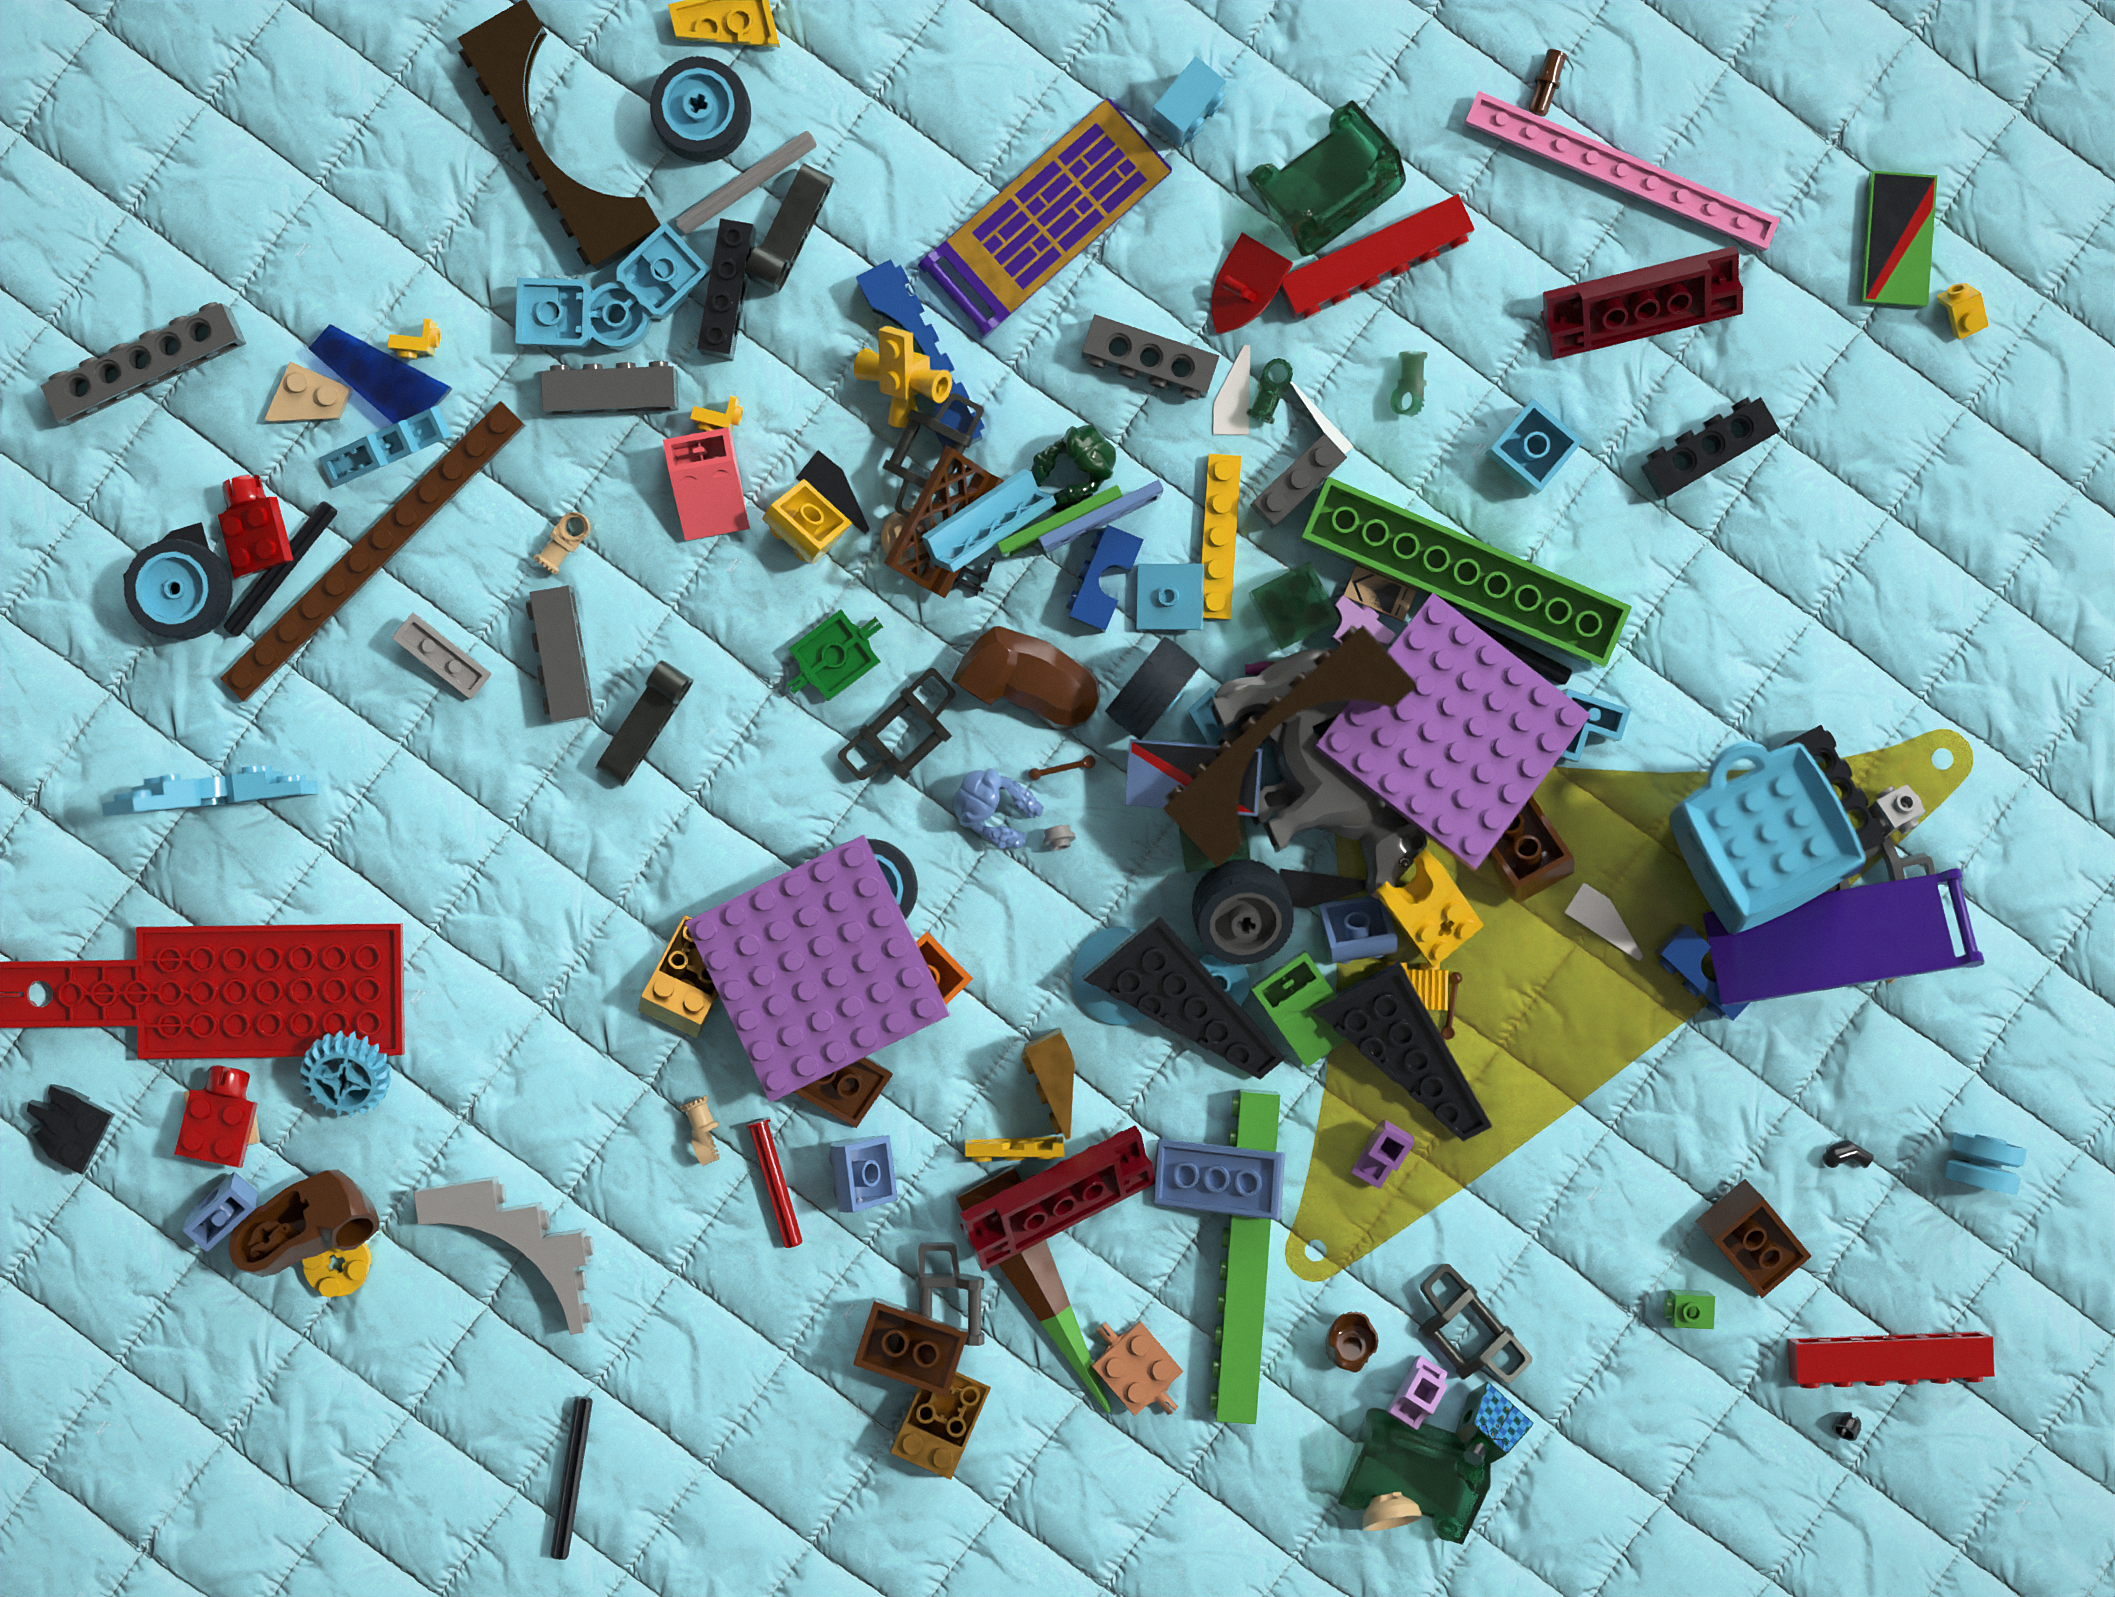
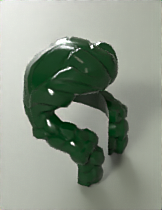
[1030,425,1117,513]

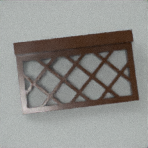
[884,445,1004,598]

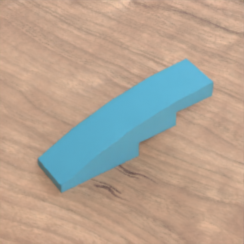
[319,405,452,488]

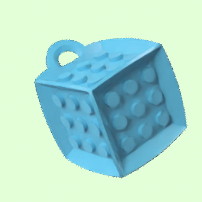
[1669,741,1865,935]

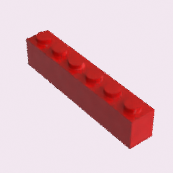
[1279,194,1475,320]
[1788,1331,1995,1389]

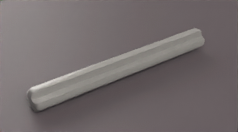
[675,131,817,235]

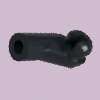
[1822,1140,1874,1168]

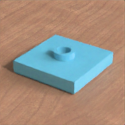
[1136,564,1204,630]

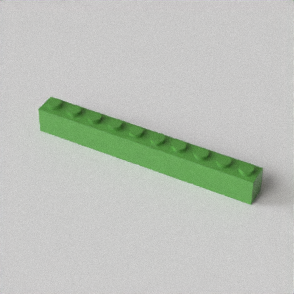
[1209,1089,1280,1424]

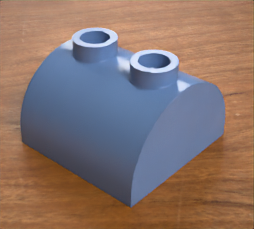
[1319,896,1397,964]
[829,1135,898,1213]

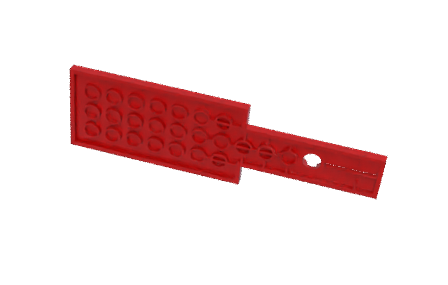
[0,923,405,1059]

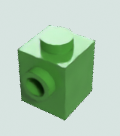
[1663,1289,1715,1329]

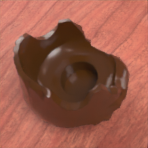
[1325,1311,1379,1373]

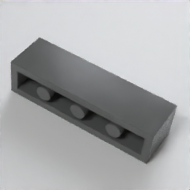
[541,361,679,415]
[526,585,595,723]

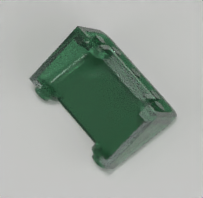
[1246,99,1406,257]
[1338,1408,1491,1545]

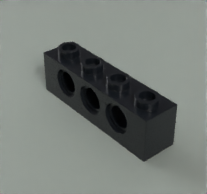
[697,218,757,360]
[1641,397,1780,500]
[1779,725,1885,852]

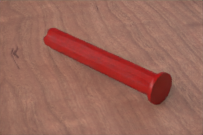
[745,1117,803,1248]

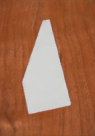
[1213,345,1250,435]
[1290,382,1354,454]
[1564,883,1643,961]

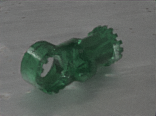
[1390,351,1428,417]
[1246,358,1293,424]

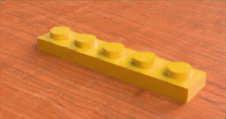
[1201,454,1241,620]

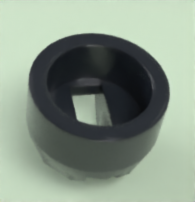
[1832,1412,1862,1441]

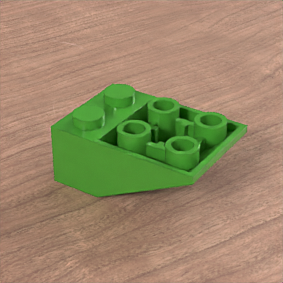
[1250,950,1348,1068]

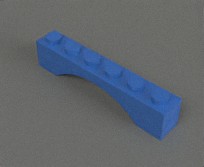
[856,259,985,449]

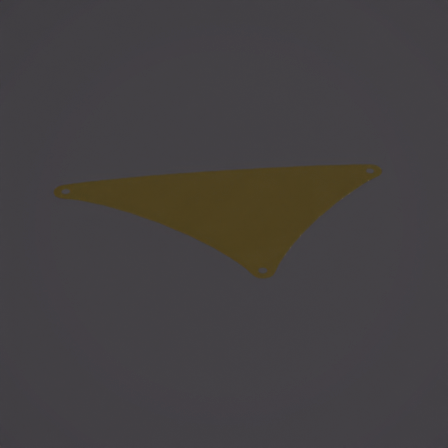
[1285,721,1974,1282]

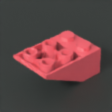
[663,428,750,541]

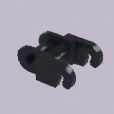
[954,557,996,597]

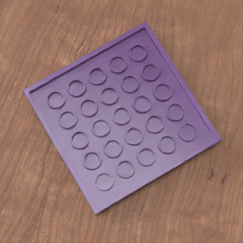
[1314,593,1591,871]
[685,835,951,1103]

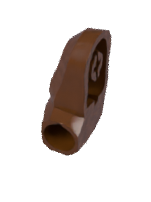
[951,626,1100,731]
[228,1169,380,1277]

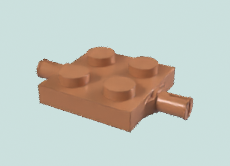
[1091,1321,1184,1416]

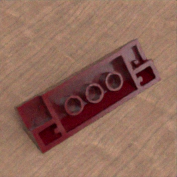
[1540,246,1743,360]
[960,1125,1155,1272]

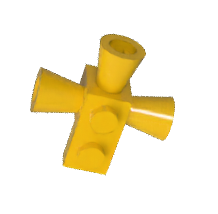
[854,326,952,428]

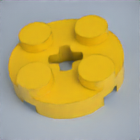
[302,1242,371,1297]

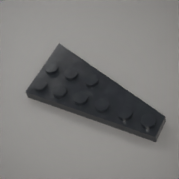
[1082,913,1285,1080]
[1311,961,1492,1142]

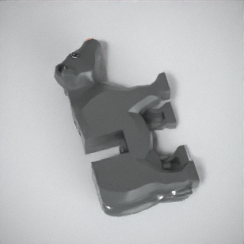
[1208,649,1428,899]

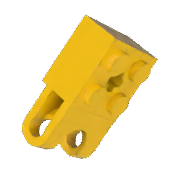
[1375,849,1484,968]

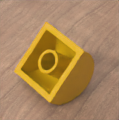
[762,479,852,565]

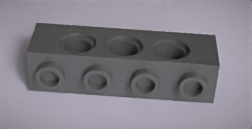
[1081,314,1220,400]

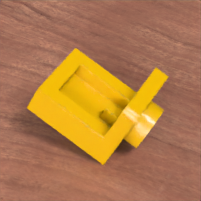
[1937,283,1989,340]
[388,318,441,360]
[690,396,743,432]

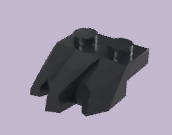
[27,1084,115,1174]

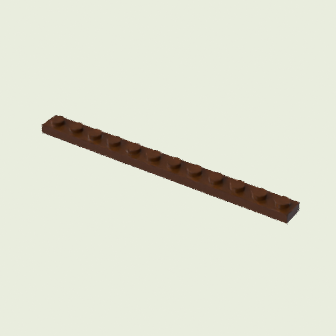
[220,401,526,702]

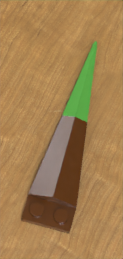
[956,1165,1110,1414]

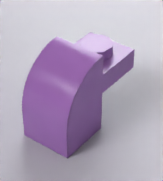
[1351,1120,1414,1189]

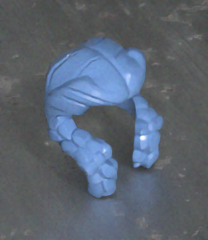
[952,768,1044,849]

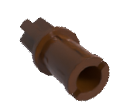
[1529,49,1567,117]

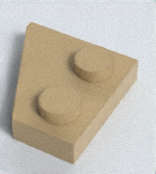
[265,361,353,423]

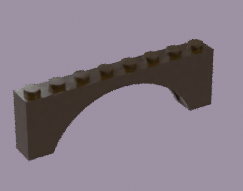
[457,0,661,272]
[1163,625,1418,868]

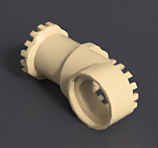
[533,512,591,575]
[680,1095,720,1166]

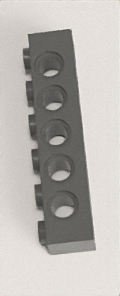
[40,302,247,426]

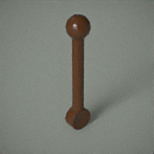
[1028,756,1096,781]
[1441,972,1462,1040]

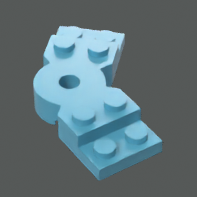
[515,222,711,351]
[101,765,318,817]

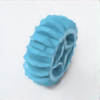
[300,1030,391,1118]

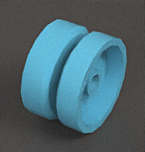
[1944,1132,2027,1195]

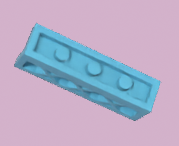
[921,468,1056,573]

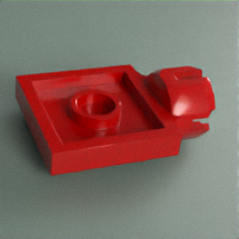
[218,475,293,578]
[174,1065,258,1168]

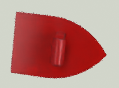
[1212,232,1293,334]

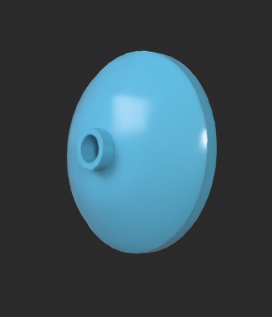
[1072,927,1147,1025]

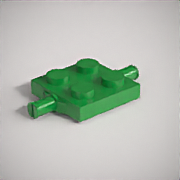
[786,609,884,701]

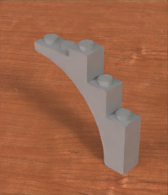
[413,1176,595,1335]

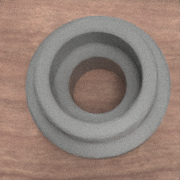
[1043,825,1076,851]

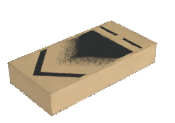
[1343,566,1416,622]

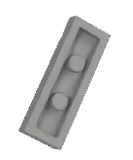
[392,611,492,700]

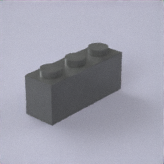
[1250,434,1347,529]

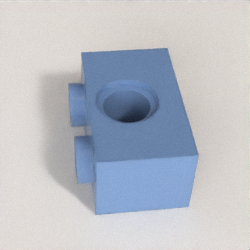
[182,1171,258,1252]

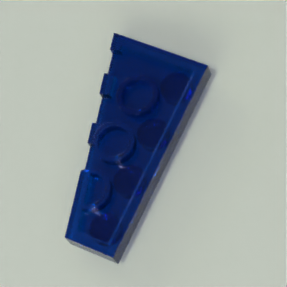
[308,324,453,424]

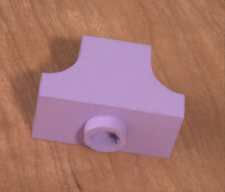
[1330,595,1396,646]
[1386,1355,1448,1430]

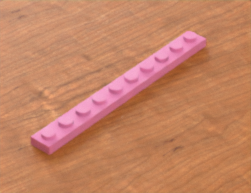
[1464,91,1780,251]

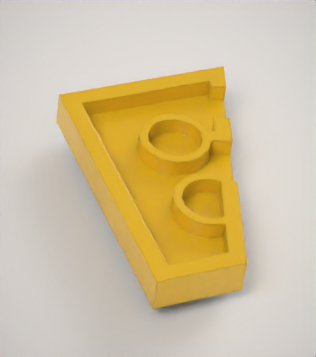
[668,0,781,48]
[965,1136,1064,1162]

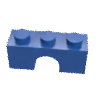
[1066,524,1144,633]
[1654,923,1750,1021]

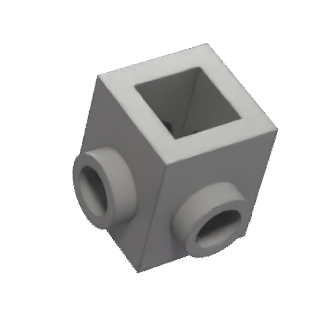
[1868,784,1926,838]

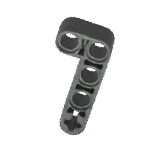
[745,163,834,293]
[595,660,694,787]

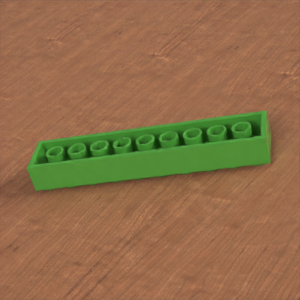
[1298,476,1632,669]

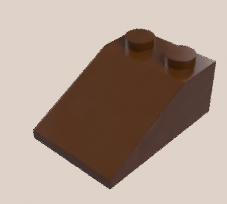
[1487,795,1574,904]
[794,1056,893,1128]
[1695,1179,1812,1298]
[853,1298,968,1397]

